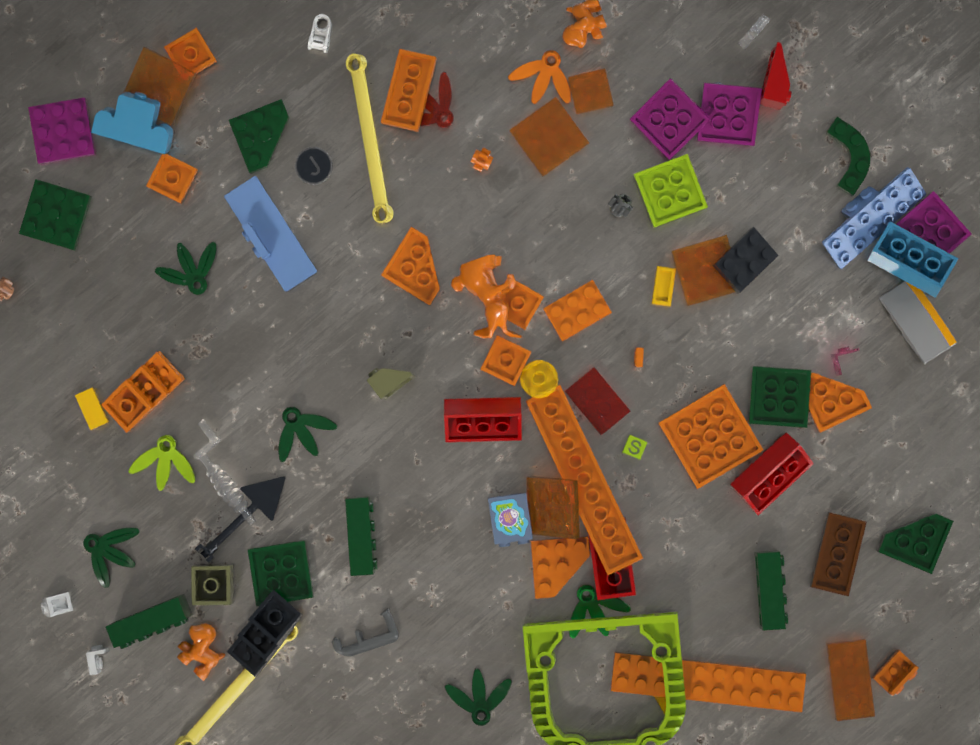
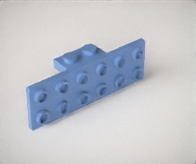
[822,167,926,269]
[224,176,317,292]

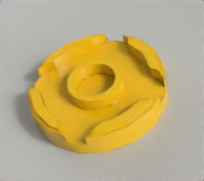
[520,360,559,398]

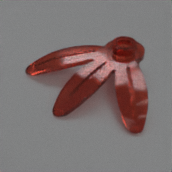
[420,72,454,128]

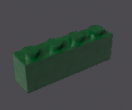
[345,497,378,576]
[754,550,788,631]

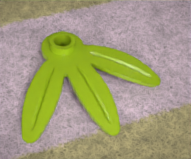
[128,435,195,491]

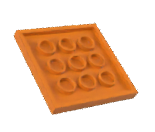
[658,384,763,489]

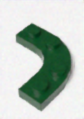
[826,116,870,196]

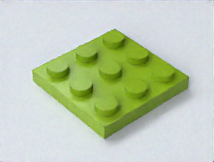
[634,154,708,228]

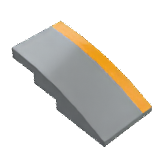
[879,281,957,364]

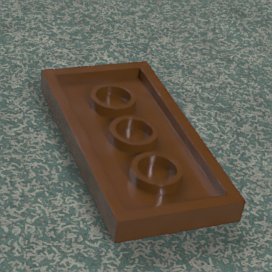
[810,512,867,597]

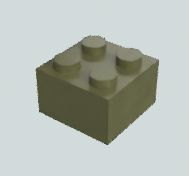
[191,564,234,605]

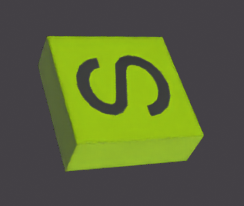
[622,435,647,459]

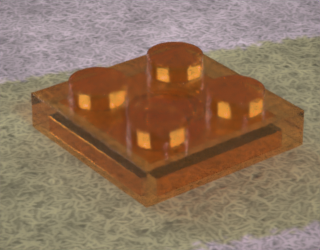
[568,68,614,115]

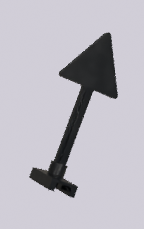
[195,476,285,564]

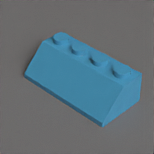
[867,222,959,298]

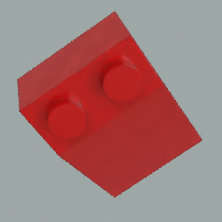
[760,42,792,110]

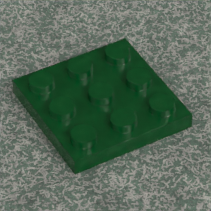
[19,179,92,251]
[749,366,811,428]
[247,540,314,607]

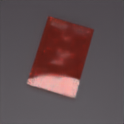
[565,367,631,435]

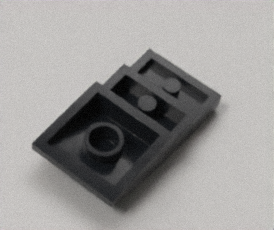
[226,590,302,677]

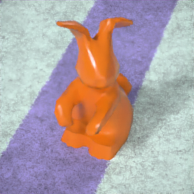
[451,254,522,338]

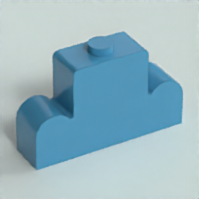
[91,92,173,154]

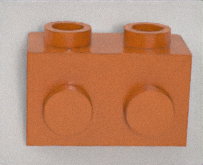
[872,650,919,696]

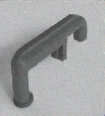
[332,608,399,656]

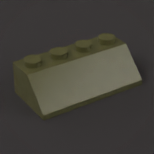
[367,368,415,400]

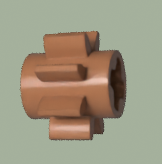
[0,276,14,302]

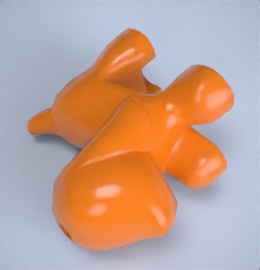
[562,0,607,48]
[177,623,225,681]

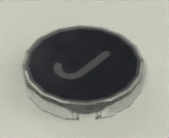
[295,147,333,185]

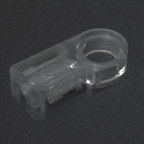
[738,14,771,50]

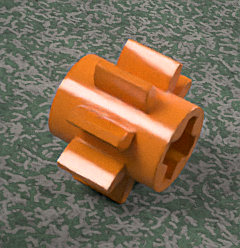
[470,148,494,172]

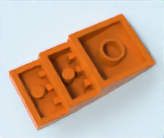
[101,351,185,433]

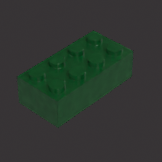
[105,594,193,649]

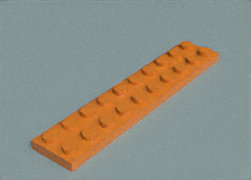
[526,385,643,575]
[610,652,806,712]

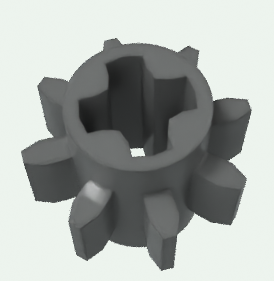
[608,194,633,217]

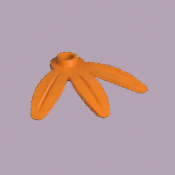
[508,50,571,104]

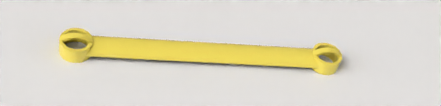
[346,54,393,223]
[175,625,298,745]

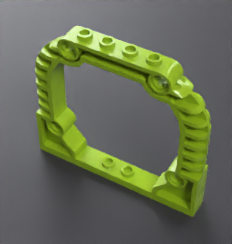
[523,612,686,745]

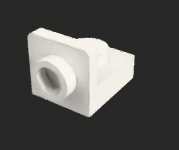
[41,592,73,617]
[86,645,109,675]

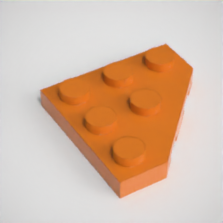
[381,227,440,306]
[809,372,872,433]
[531,536,590,599]

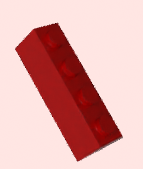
[444,397,522,442]
[730,432,814,516]
[588,517,636,600]

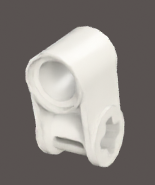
[308,14,332,53]

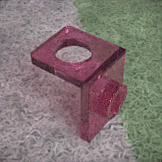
[831,346,860,376]

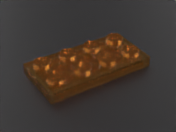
[826,639,875,721]

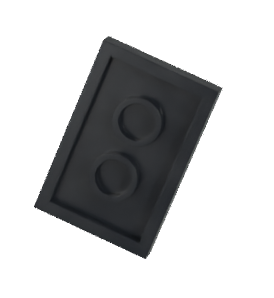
[713,227,779,294]

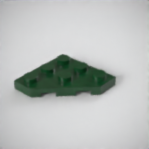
[229,99,289,174]
[877,513,954,574]

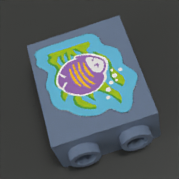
[488,492,533,547]

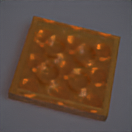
[123,47,197,125]
[509,97,589,177]
[671,235,735,306]
[526,476,580,539]

